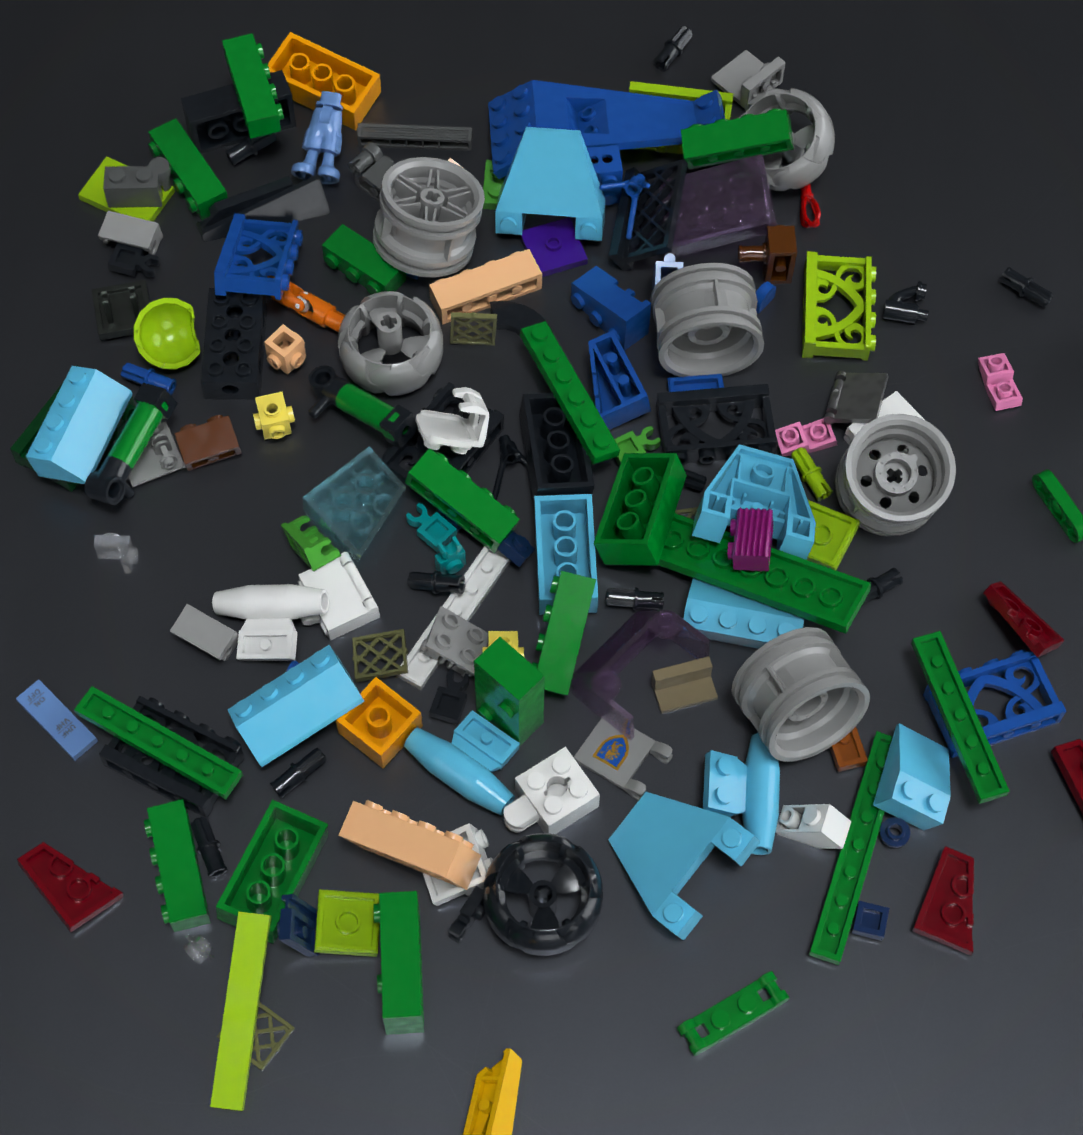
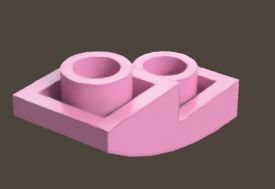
[978,353,1023,411]
[775,418,837,456]

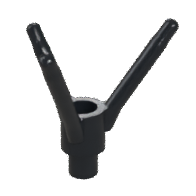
[492,435,528,500]

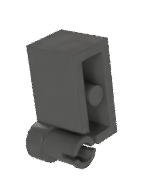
[348,142,394,202]
[103,157,172,208]

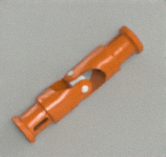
[257,276,345,332]

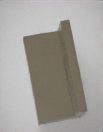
[651,656,718,714]

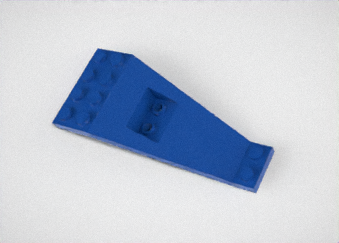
[488,80,725,179]

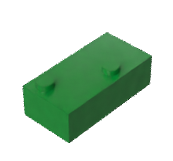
[593,453,687,566]
[474,637,545,746]
[216,799,328,944]
[373,891,424,1035]

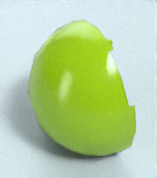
[133,298,201,369]

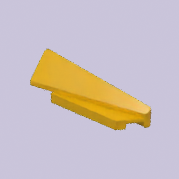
[463,1048,522,1135]

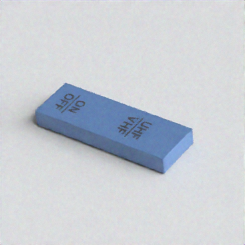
[16,679,98,761]

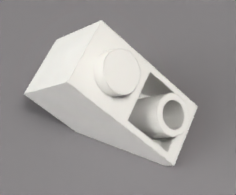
[776,804,851,849]

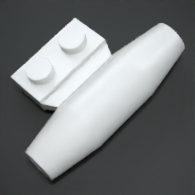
[212,584,330,661]

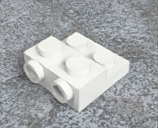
[423,823,493,906]

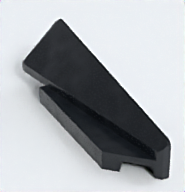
[196,175,330,242]

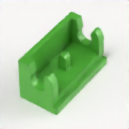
[281,516,341,571]

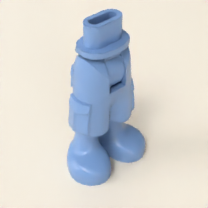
[291,91,343,184]

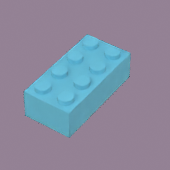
[534,494,598,615]

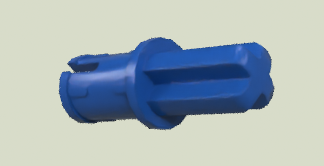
[121,363,177,395]

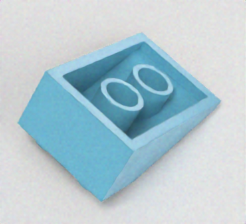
[873,723,951,831]

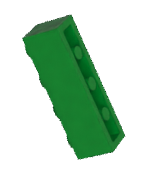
[222,33,284,139]
[681,109,794,169]
[148,118,228,220]
[405,448,520,553]
[532,571,596,696]
[144,799,211,932]

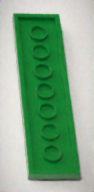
[658,513,871,634]

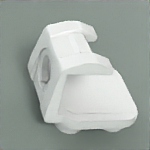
[415,387,489,454]

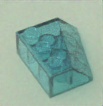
[303,447,406,562]

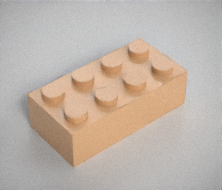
[338,800,481,890]

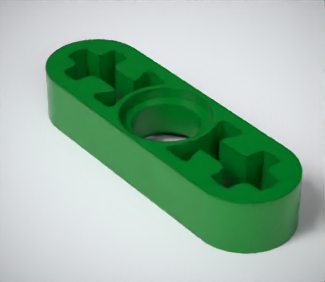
[1032,469,1083,543]

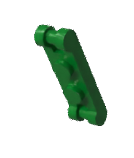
[677,971,790,1056]

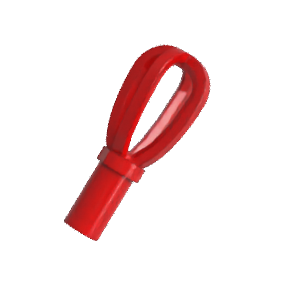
[800,184,821,228]

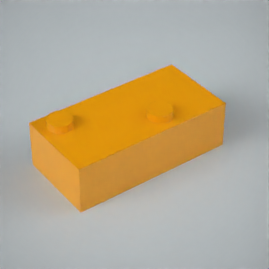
[268,32,381,131]

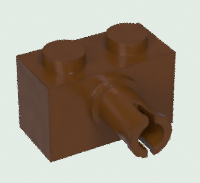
[738,225,797,284]

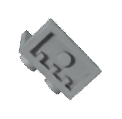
[711,50,786,109]

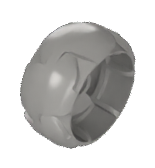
[737,88,835,191]
[338,291,444,396]

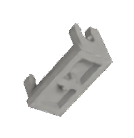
[98,211,163,255]
[170,604,238,661]

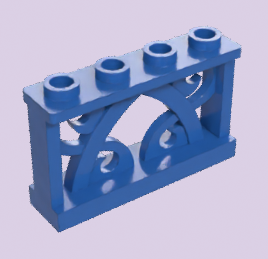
[214,213,303,300]
[923,650,1066,758]

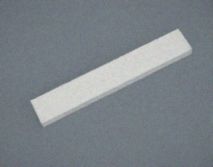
[396,546,511,690]

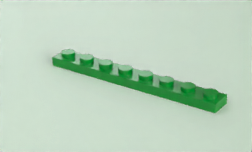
[809,731,893,966]

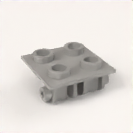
[113,421,186,487]
[420,606,488,678]

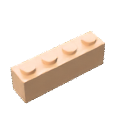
[429,249,542,325]

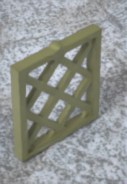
[450,312,497,346]
[352,629,408,682]
[216,1002,295,1071]

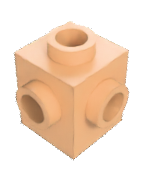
[264,324,306,375]

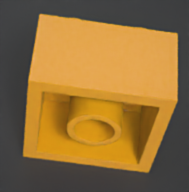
[336,677,423,769]

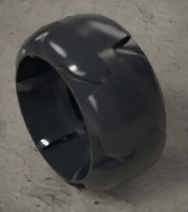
[483,833,603,956]

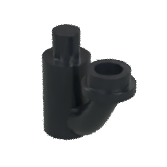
[883,281,929,323]

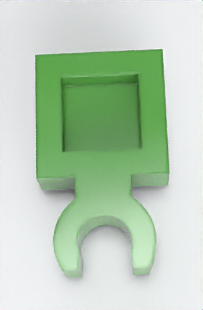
[614,426,661,466]

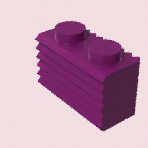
[727,507,774,571]

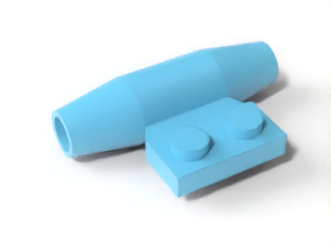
[404,710,520,816]
[703,733,780,855]

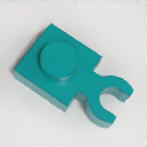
[406,503,457,553]
[434,536,466,574]

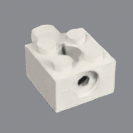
[504,746,600,834]

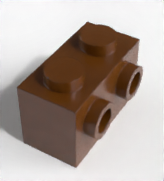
[174,415,242,471]

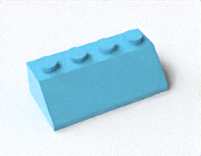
[26,366,133,484]
[682,578,804,649]
[228,645,365,767]

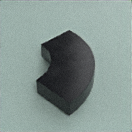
[490,301,553,336]

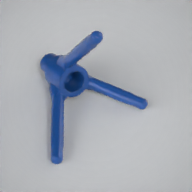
[599,174,650,240]

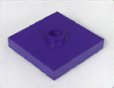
[519,217,588,277]

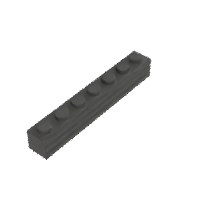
[357,123,473,151]

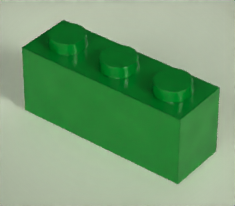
[322,224,407,294]

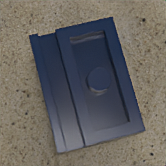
[277,894,319,957]

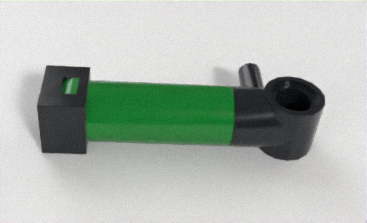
[308,365,418,449]
[85,383,178,505]

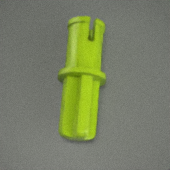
[791,447,833,501]

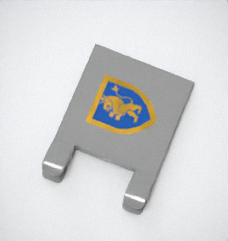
[573,712,673,801]

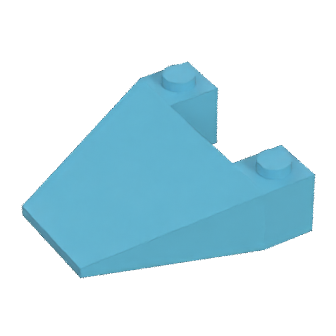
[495,127,606,241]
[692,444,816,560]
[608,792,760,940]

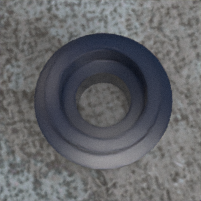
[879,818,911,848]

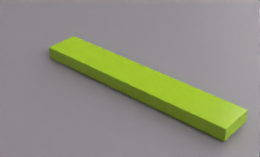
[210,911,271,1111]

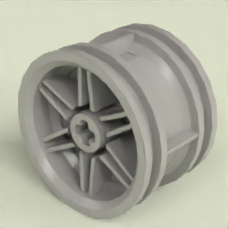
[372,157,485,278]
[651,263,764,377]
[835,414,956,537]
[731,627,870,762]

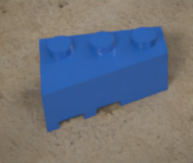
[571,266,652,351]
[588,330,651,430]

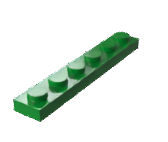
[520,321,620,465]
[911,631,1010,804]
[74,686,243,800]

